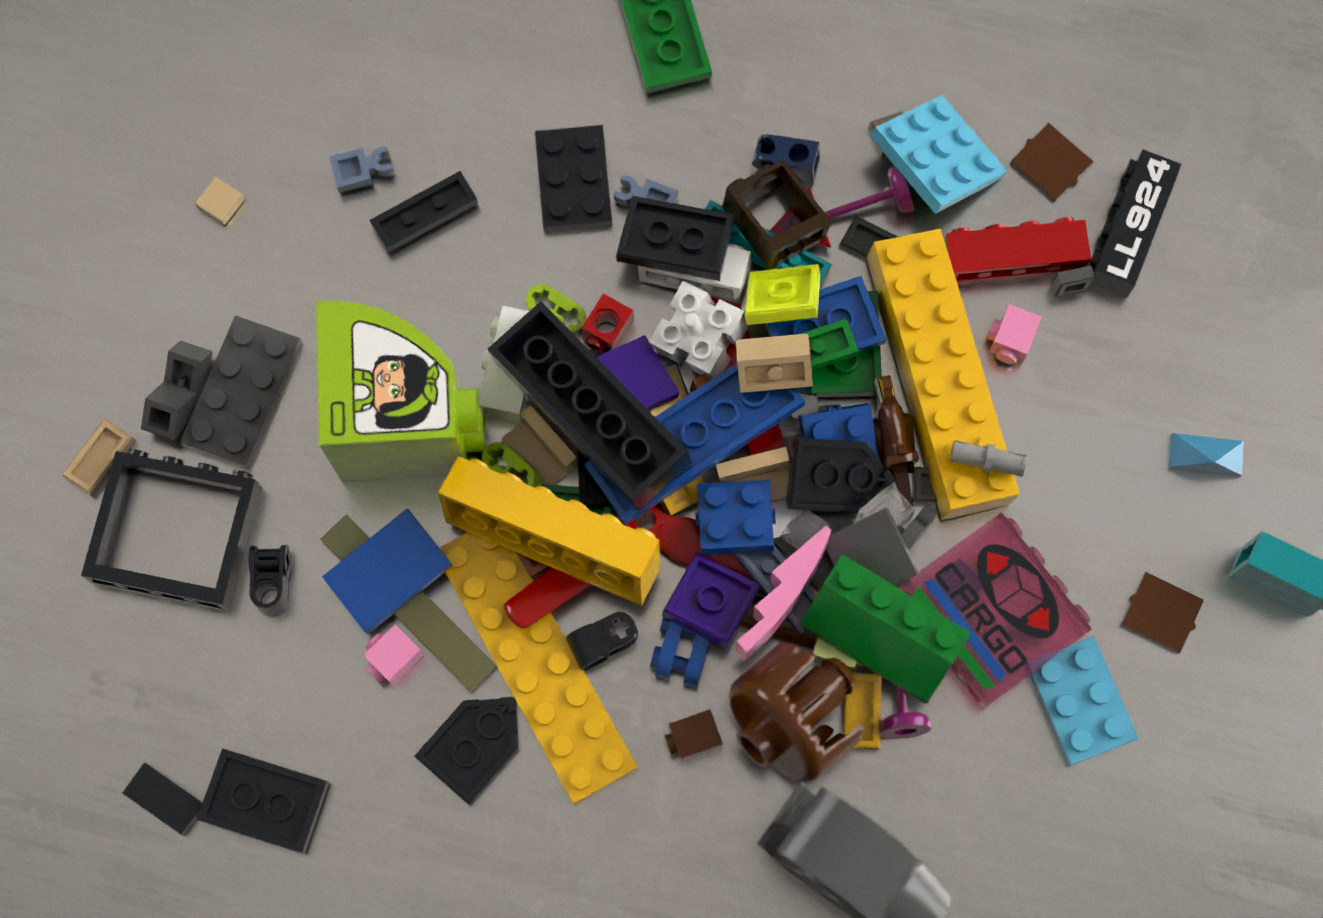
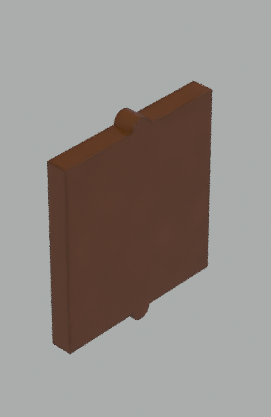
[1010,123,1094,202]
[1121,572,1204,654]

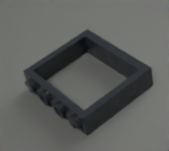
[81,449,262,611]

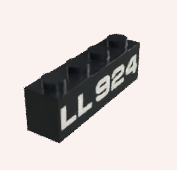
[1088,149,1182,297]

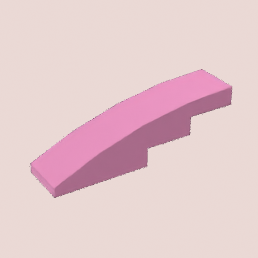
[735,525,831,662]

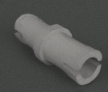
[950,440,1027,477]

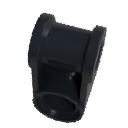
[248,545,291,616]
[565,612,638,671]

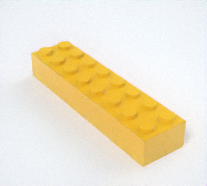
[866,229,1020,520]

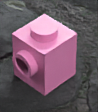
[987,304,1042,365]
[363,624,425,686]

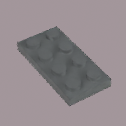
[180,315,302,469]

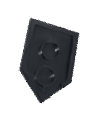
[786,437,896,513]
[414,697,519,805]

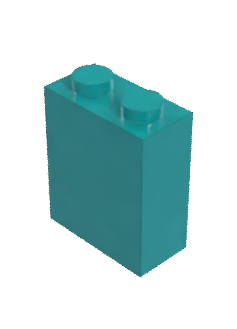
[1229,531,1323,617]

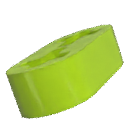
[526,284,587,337]
[482,442,542,488]

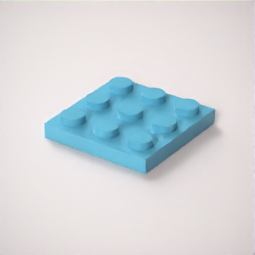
[870,95,1007,214]

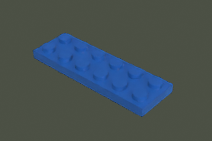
[584,363,805,525]

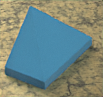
[1169,433,1244,477]

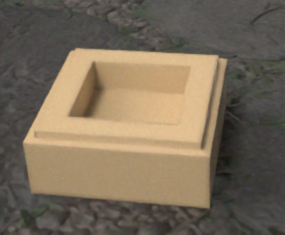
[195,176,245,225]

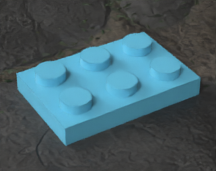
[1025,636,1139,766]

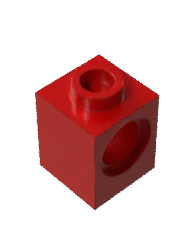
[581,293,634,354]

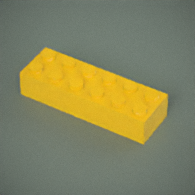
[438,456,660,606]

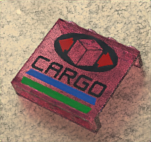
[897,512,1092,710]

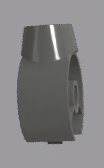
[757,781,950,918]

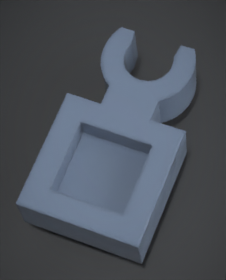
[329,147,394,193]
[614,175,679,205]

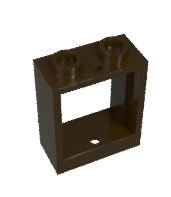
[722,160,832,270]

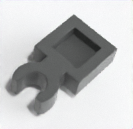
[898,503,938,550]

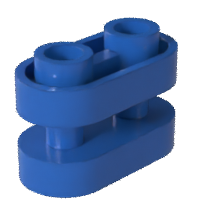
[650,617,711,688]

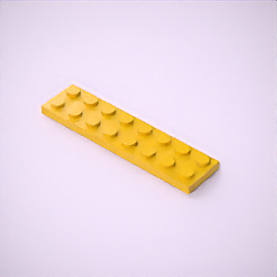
[439,532,638,805]

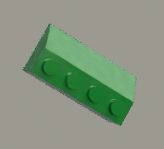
[799,554,971,704]

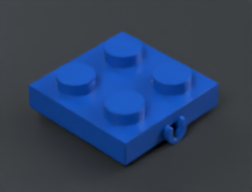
[798,403,878,458]
[695,480,776,555]

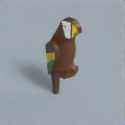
[873,375,919,511]

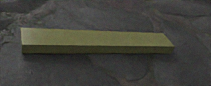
[320,514,497,692]

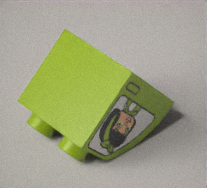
[316,301,487,481]

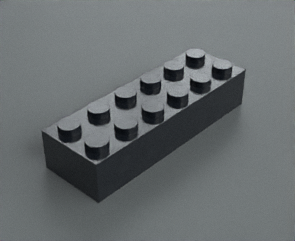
[487,301,692,512]

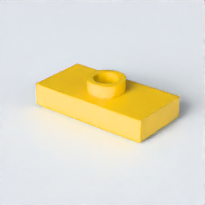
[843,673,882,749]

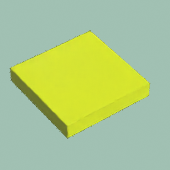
[745,264,820,325]

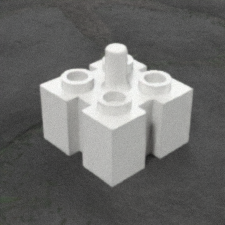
[649,281,749,380]

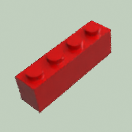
[944,217,1092,283]

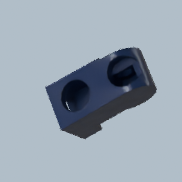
[752,134,821,184]

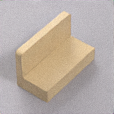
[736,334,813,393]
[501,405,578,485]
[716,447,790,502]

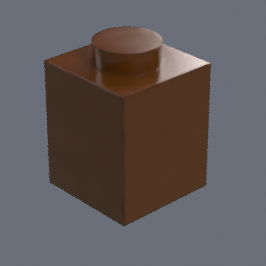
[664,709,723,763]

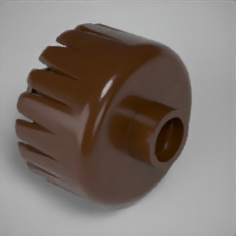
[729,643,864,782]

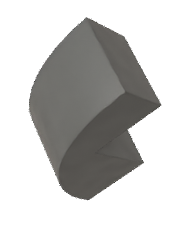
[141,340,213,440]

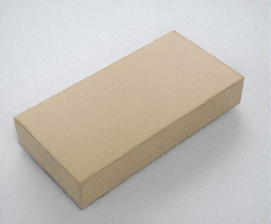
[61,418,135,497]

